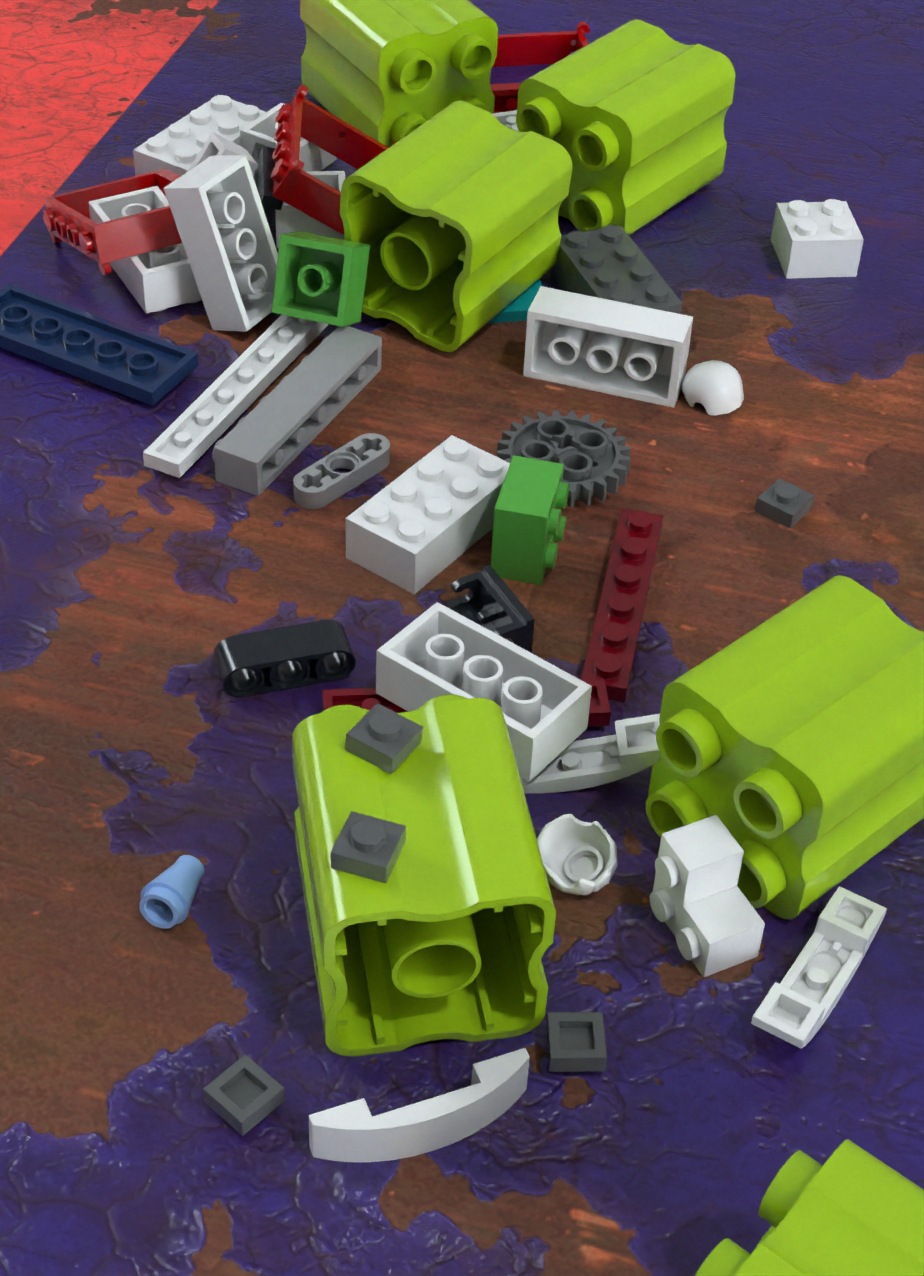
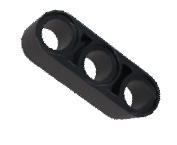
[214,620,356,698]

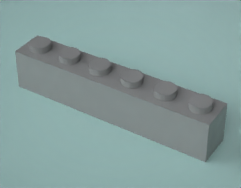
[212,326,382,496]

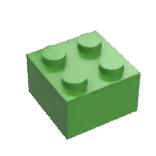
[272,231,370,327]
[491,455,570,585]

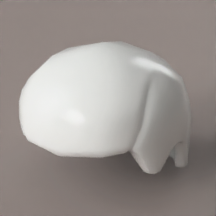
[681,360,744,416]
[537,814,618,895]

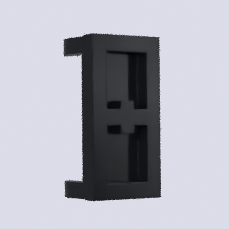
[445,565,535,653]

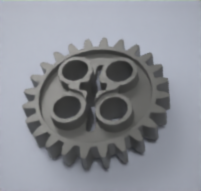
[497,410,631,508]

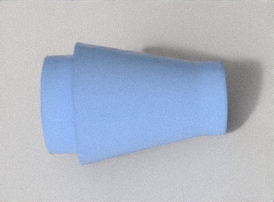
[139,855,205,929]

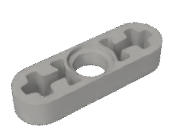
[293,433,390,509]

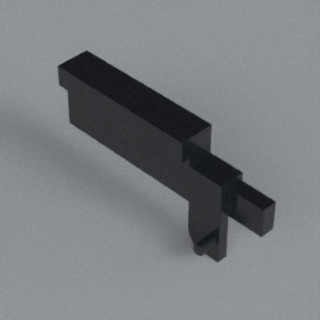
[252,143,284,227]

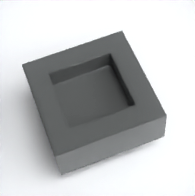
[755,478,815,528]
[345,703,423,774]
[330,811,406,883]
[546,1012,607,1072]
[203,1054,285,1136]

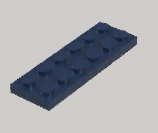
[0,284,199,406]

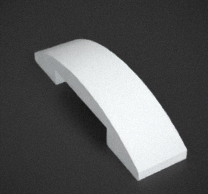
[520,714,661,793]
[751,886,887,1049]
[309,1048,530,1162]

